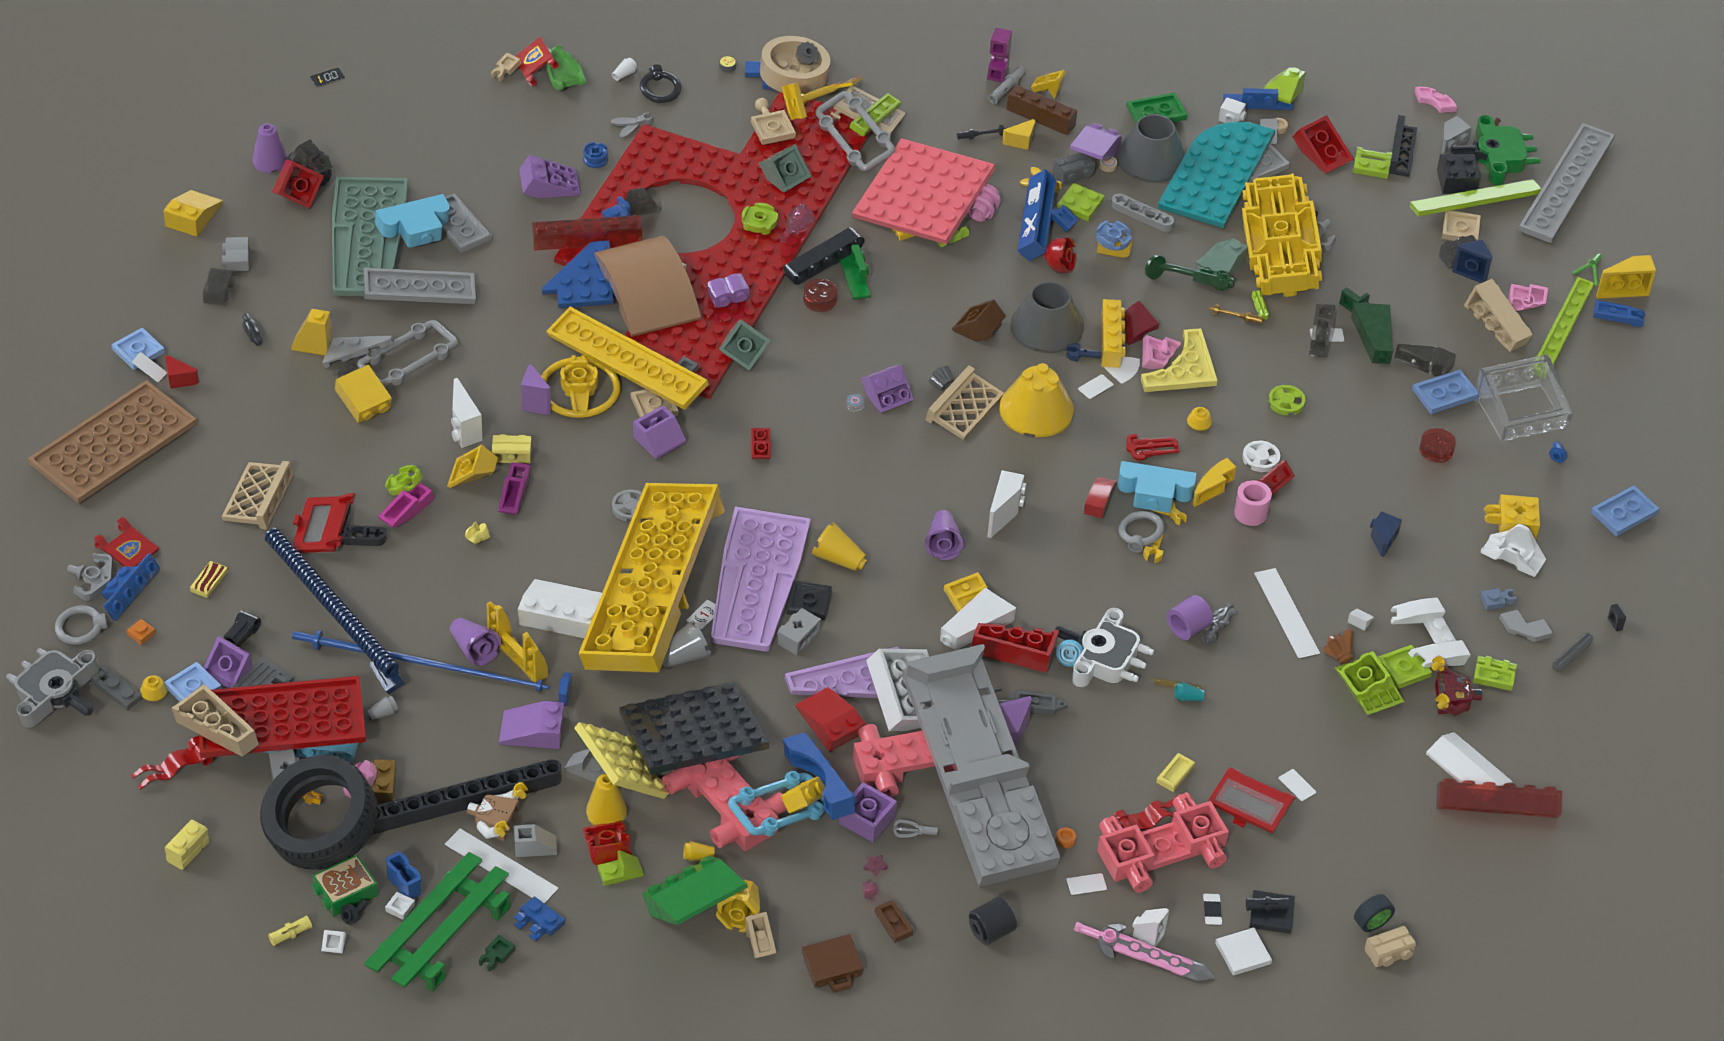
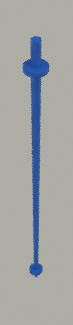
[292,630,549,692]

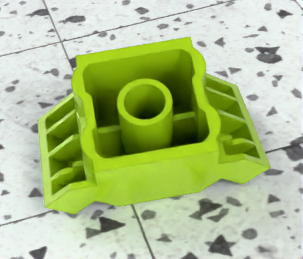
[1335,651,1404,715]

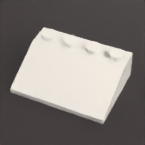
[518,579,602,638]
[866,649,934,731]

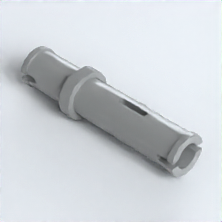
[988,66,1026,104]

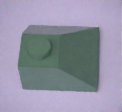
[759,144,811,192]
[1196,238,1248,275]

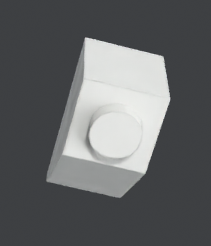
[1132,908,1169,947]

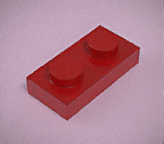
[1258,460,1295,496]

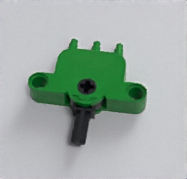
[1450,115,1541,186]

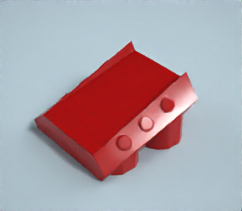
[583,821,633,867]

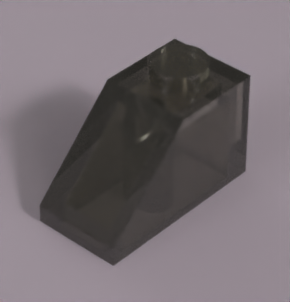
[625,187,661,218]

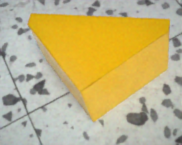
[1002,119,1035,150]

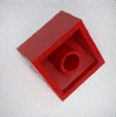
[272,159,324,209]

